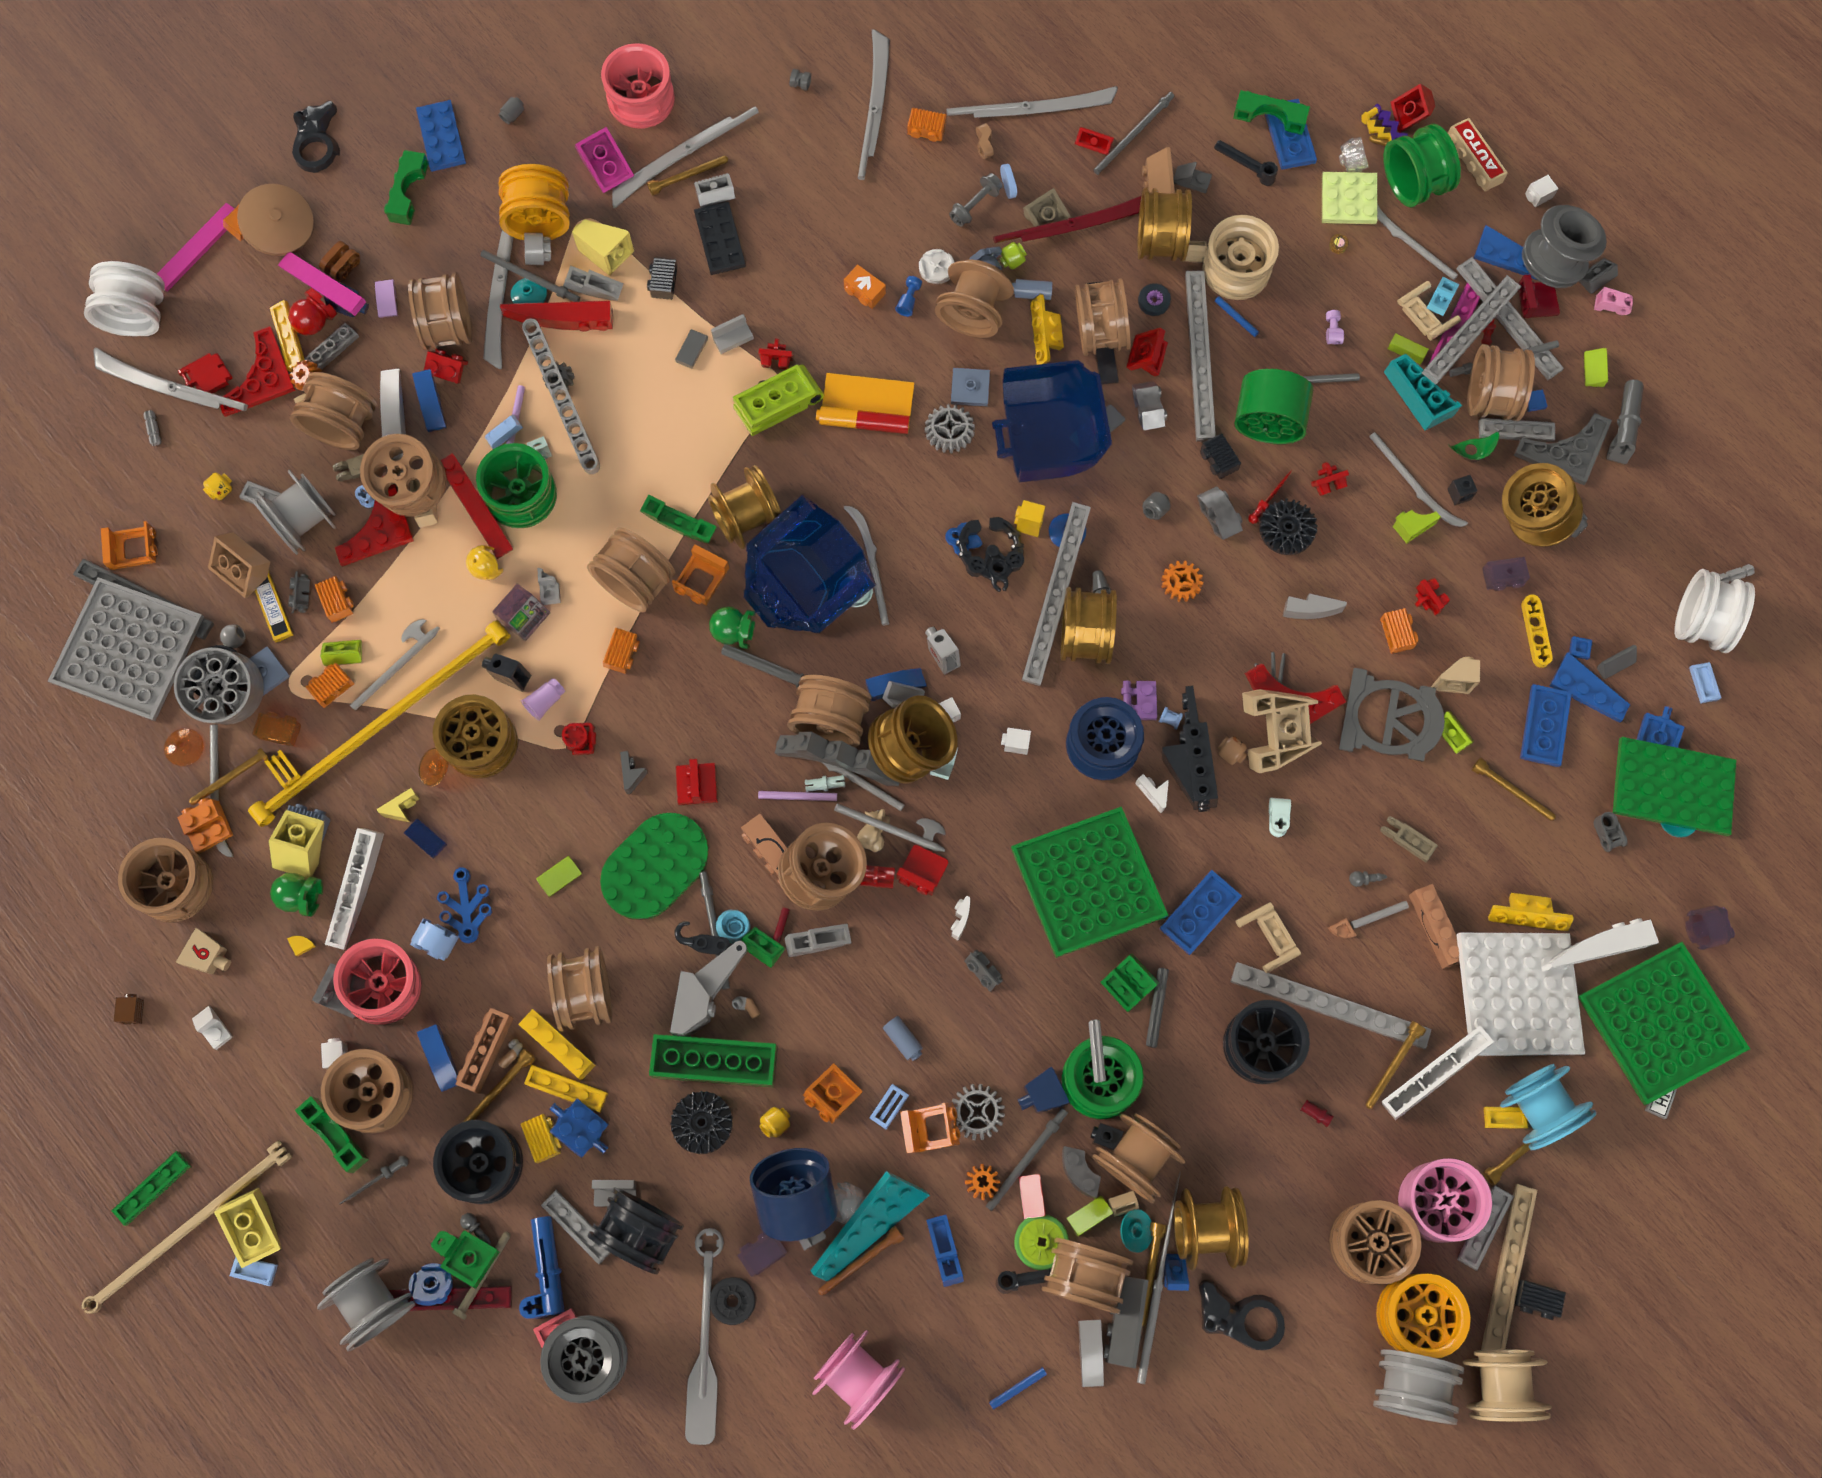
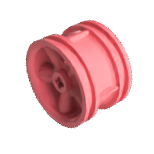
[601,43,675,129]
[333,939,422,1025]

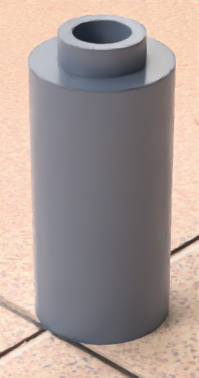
[1012,279,1052,300]
[883,1016,923,1061]

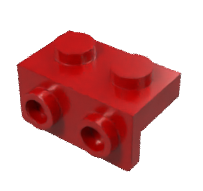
[423,348,468,384]

